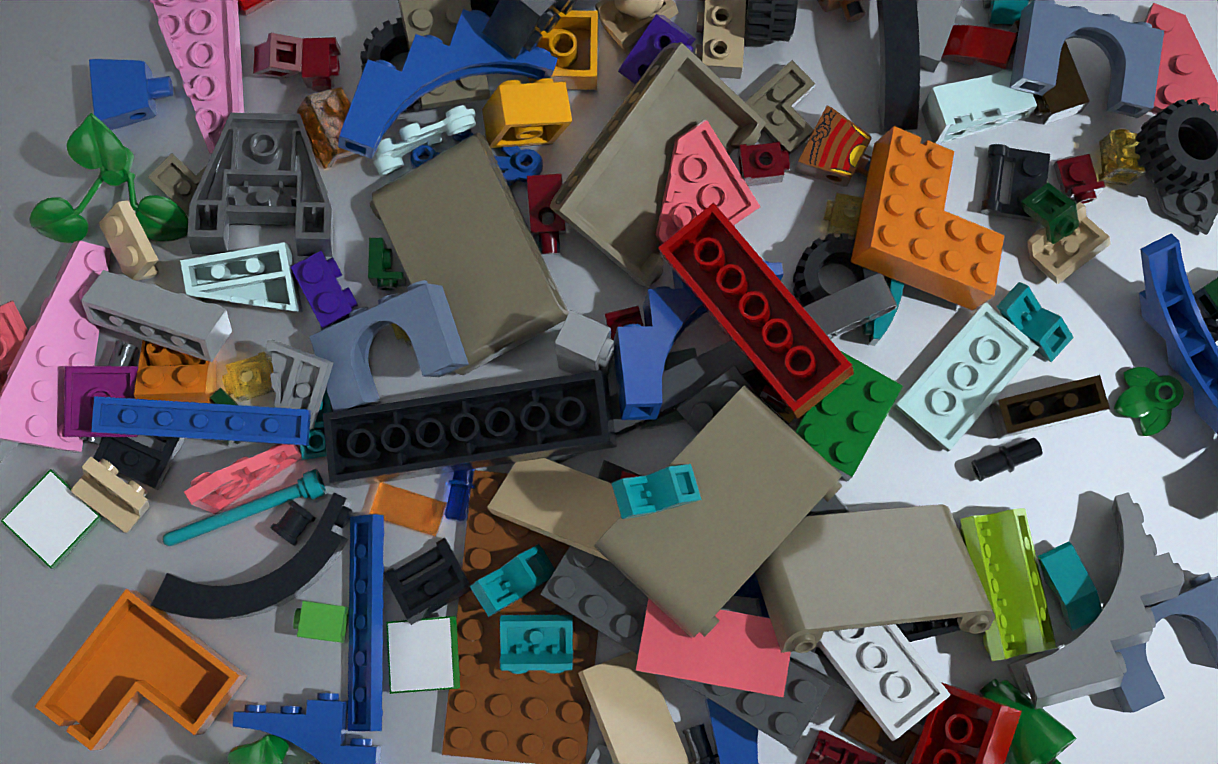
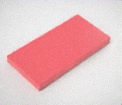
[636,598,791,698]

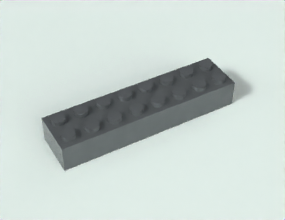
[541,545,830,750]

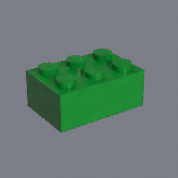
[795,351,903,482]

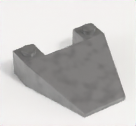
[187,112,333,257]

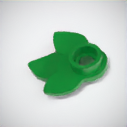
[1114,367,1184,436]

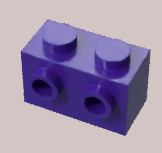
[618,14,696,85]
[290,251,358,329]

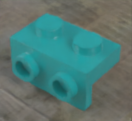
[500,615,573,674]

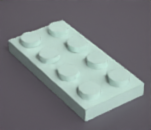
[894,302,1039,452]

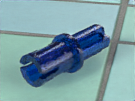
[445,468,476,522]

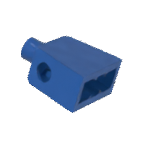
[89,59,173,130]

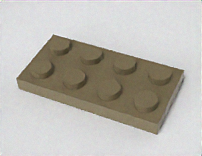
[398,0,490,110]

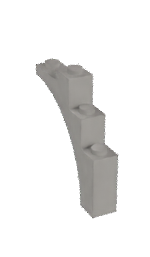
[1023,492,1185,710]

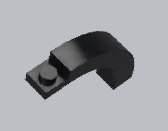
[876,0,920,131]
[151,492,353,620]

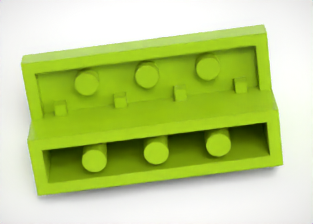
[960,508,1057,661]

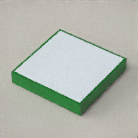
[1,469,103,569]
[386,616,460,694]

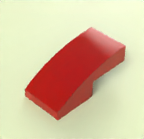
[941,25,1017,69]

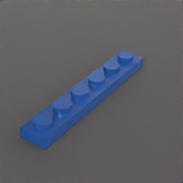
[91,396,311,446]
[348,514,384,732]

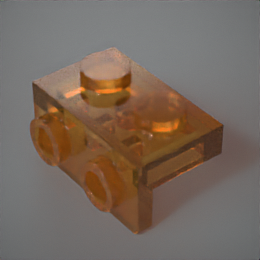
[297,87,356,169]

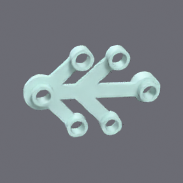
[374,105,476,176]

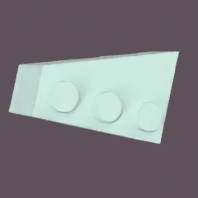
[921,68,1037,145]
[180,242,303,313]

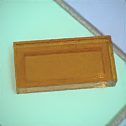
[369,482,448,537]

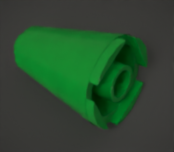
[979,678,1077,764]

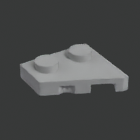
[266,340,334,429]

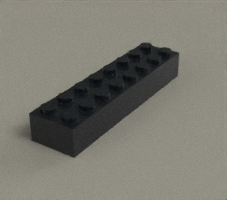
[323,370,617,488]

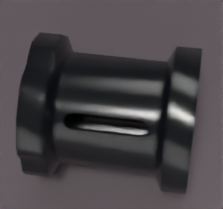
[270,499,317,546]

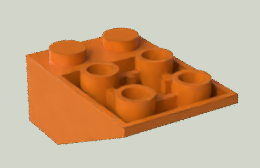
[134,340,217,404]

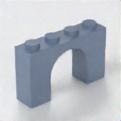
[1010,0,1164,118]
[309,280,469,412]
[1112,572,1218,713]

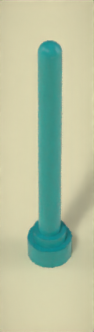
[163,469,327,547]

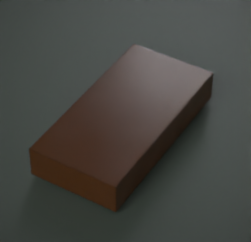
[839,700,920,764]

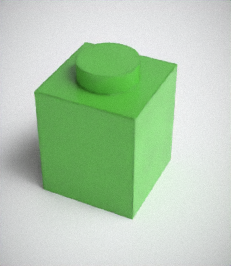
[293,601,349,643]

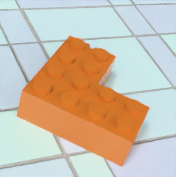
[851,126,1004,310]
[34,589,248,751]

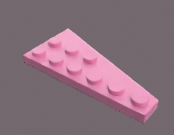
[149,0,244,154]
[0,241,111,452]

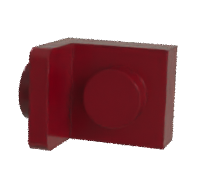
[1054,154,1105,204]

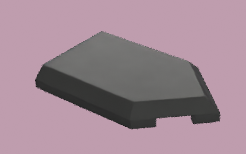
[1152,139,1218,235]

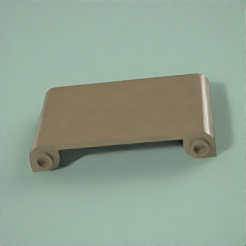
[550,42,767,287]
[370,132,569,376]
[594,385,843,638]
[755,504,995,653]

